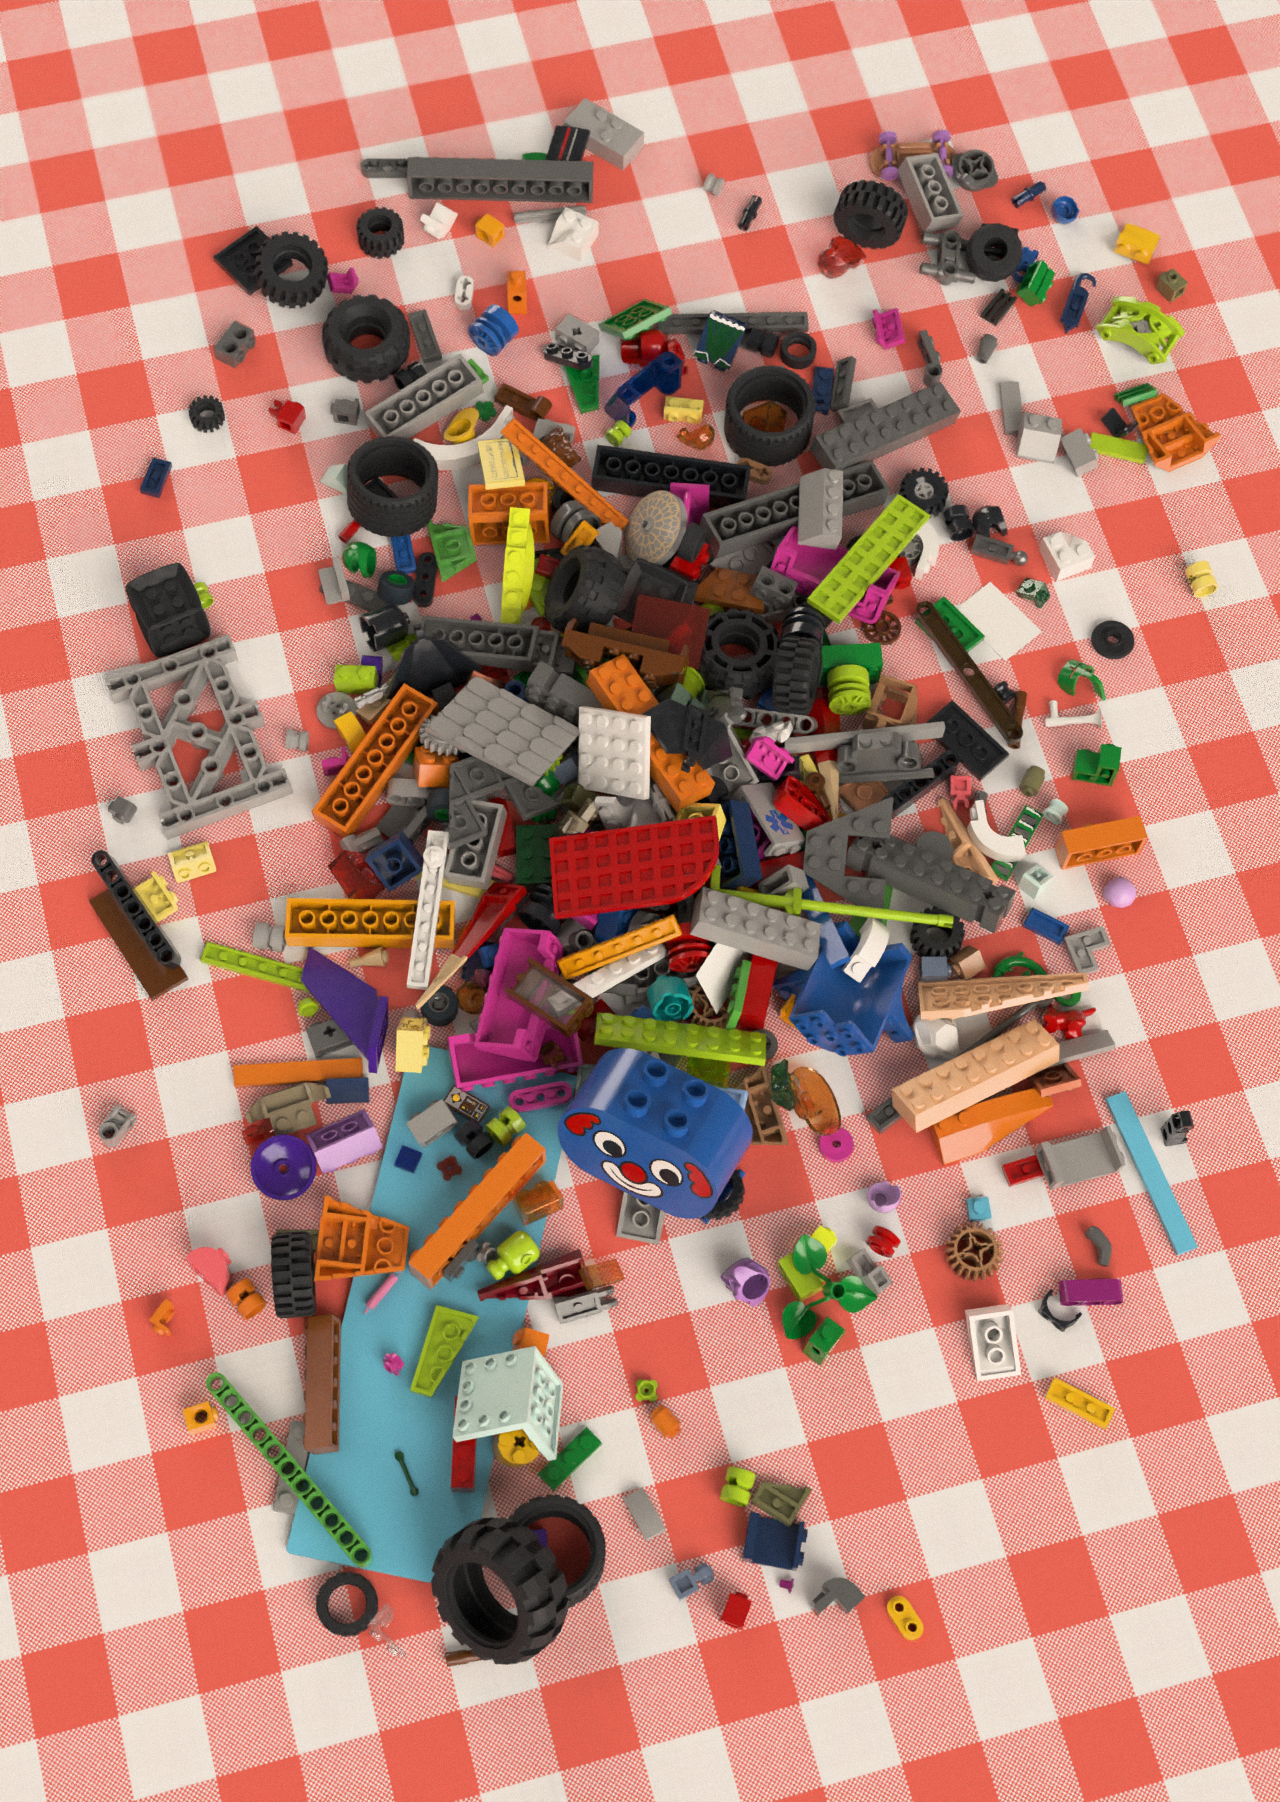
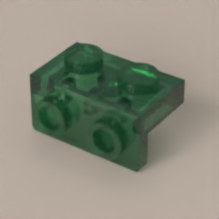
[770,1059,797,1111]

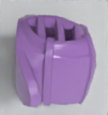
[720,1258,771,1307]

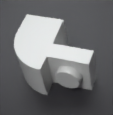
[420,202,458,238]

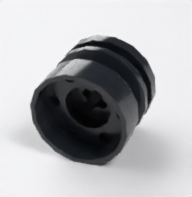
[780,607,825,651]
[518,884,567,936]

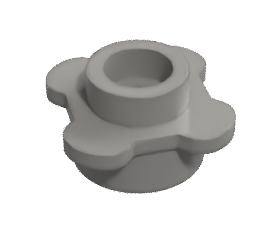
[476,1242,499,1267]

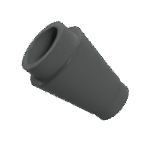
[976,334,998,364]

